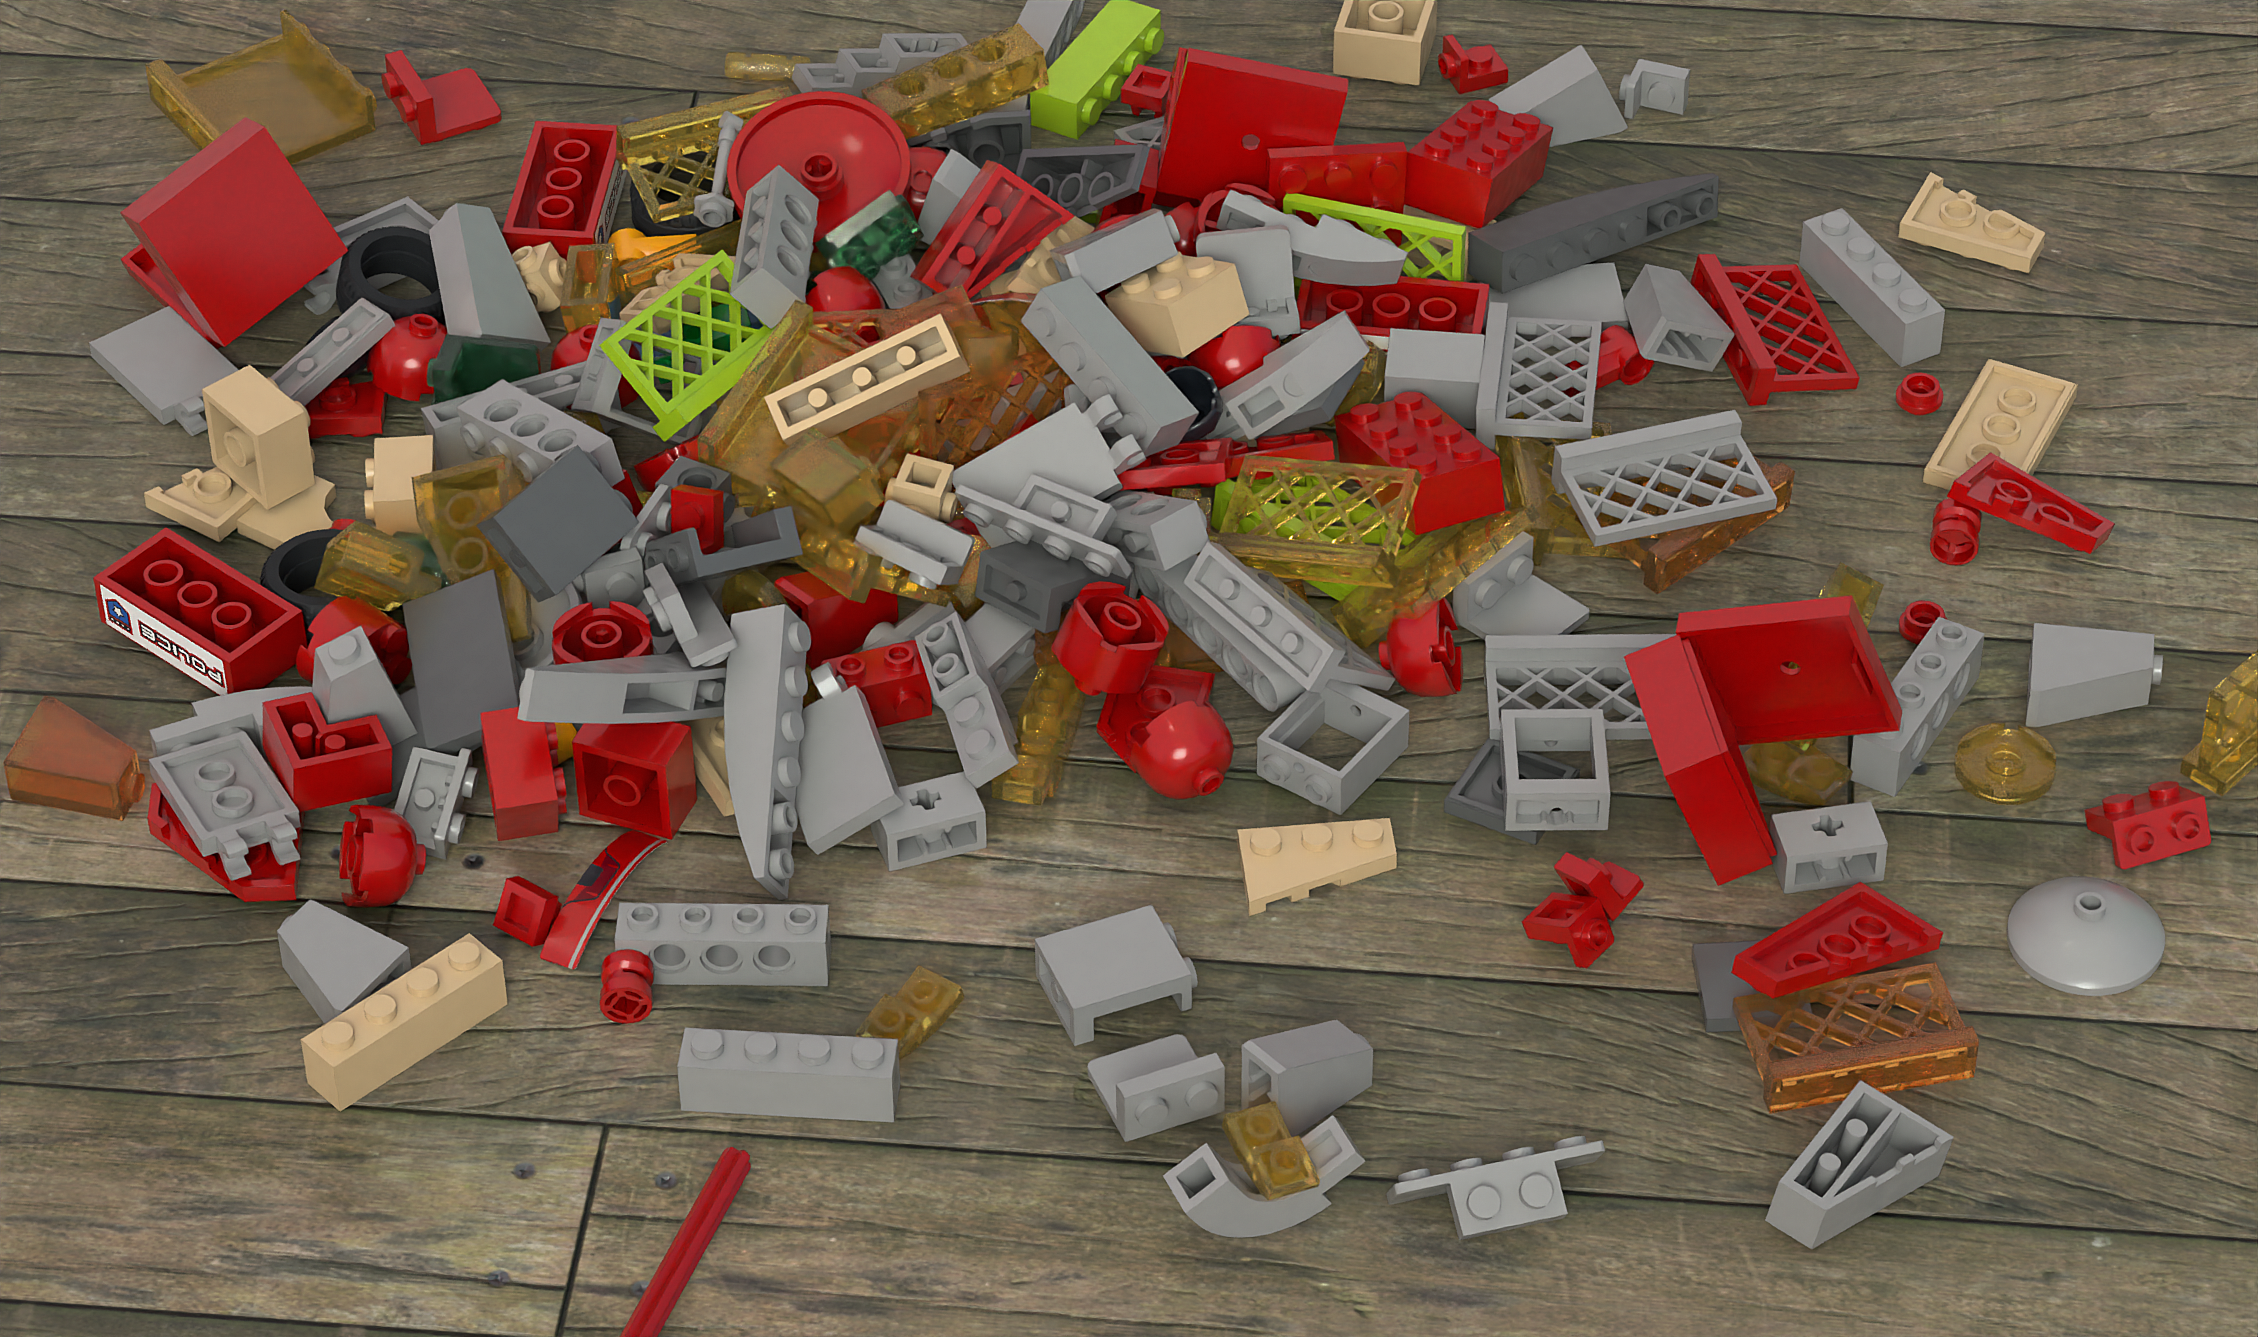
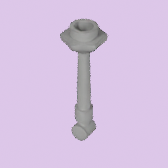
[693,111,743,227]

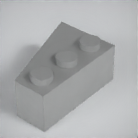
[1765,1080,1954,1249]

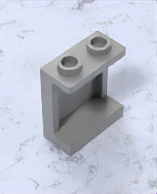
[1035,905,1198,1046]

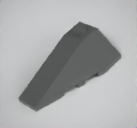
[906,110,1031,174]
[1016,144,1150,218]

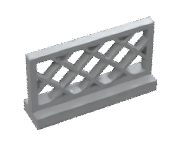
[1476,302,1602,449]
[1551,410,1777,547]
[1183,541,1396,694]
[1483,634,1676,740]

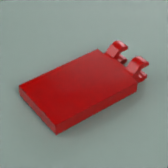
[1109,437,1234,491]

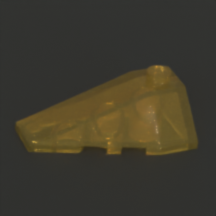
[411,454,532,643]

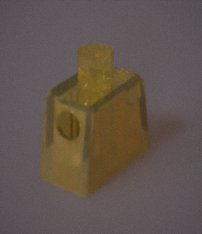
[314,520,442,611]

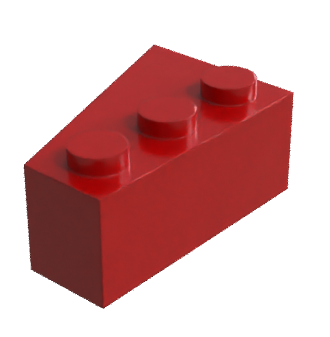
[910,160,1075,307]

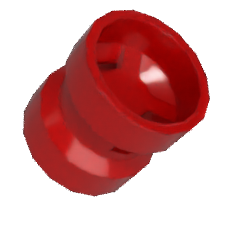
[1930,498,1982,565]
[600,949,654,1024]

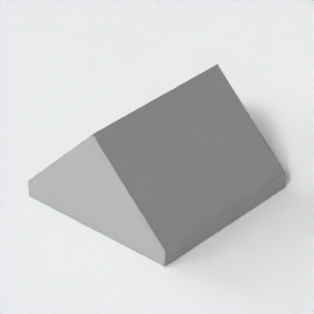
[1384,328,1485,429]

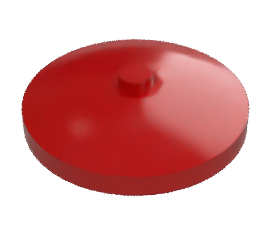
[727,91,912,253]

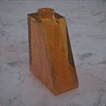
[3,696,145,821]

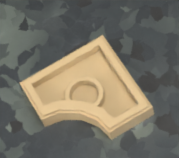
[236,475,337,550]

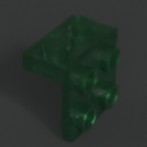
[815,189,924,280]
[427,334,541,405]

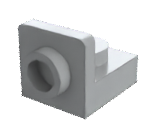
[1619,59,1690,119]

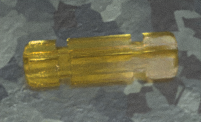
[724,52,811,82]

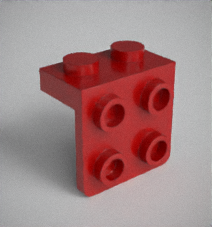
[381,50,502,145]

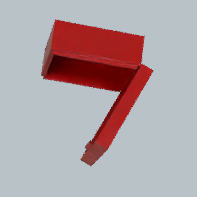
[1152,47,1348,213]
[120,117,349,350]
[1624,595,1902,886]

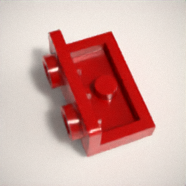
[821,640,932,728]
[2085,781,2211,870]

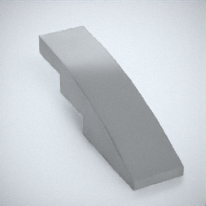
[792,33,978,98]

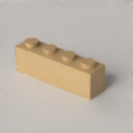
[764,313,970,454]
[301,933,508,1112]

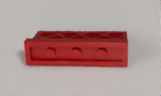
[1690,254,1860,406]

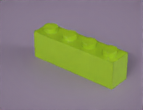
[1030,0,1164,140]

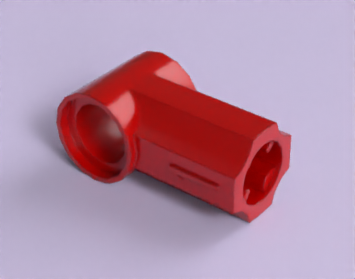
[1555,325,1654,398]

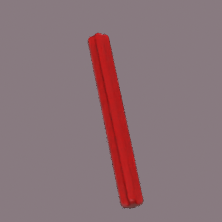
[620,1146,751,1337]

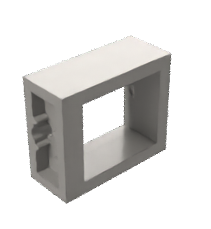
[572,318,717,445]
[1257,679,1409,815]
[1500,709,1610,831]

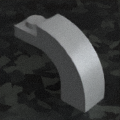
[1163,1115,1366,1238]

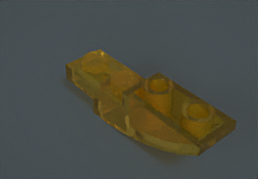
[992,664,1087,806]

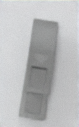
[1216,189,1408,286]
[1200,310,1370,441]
[914,612,1019,789]
[149,686,312,762]

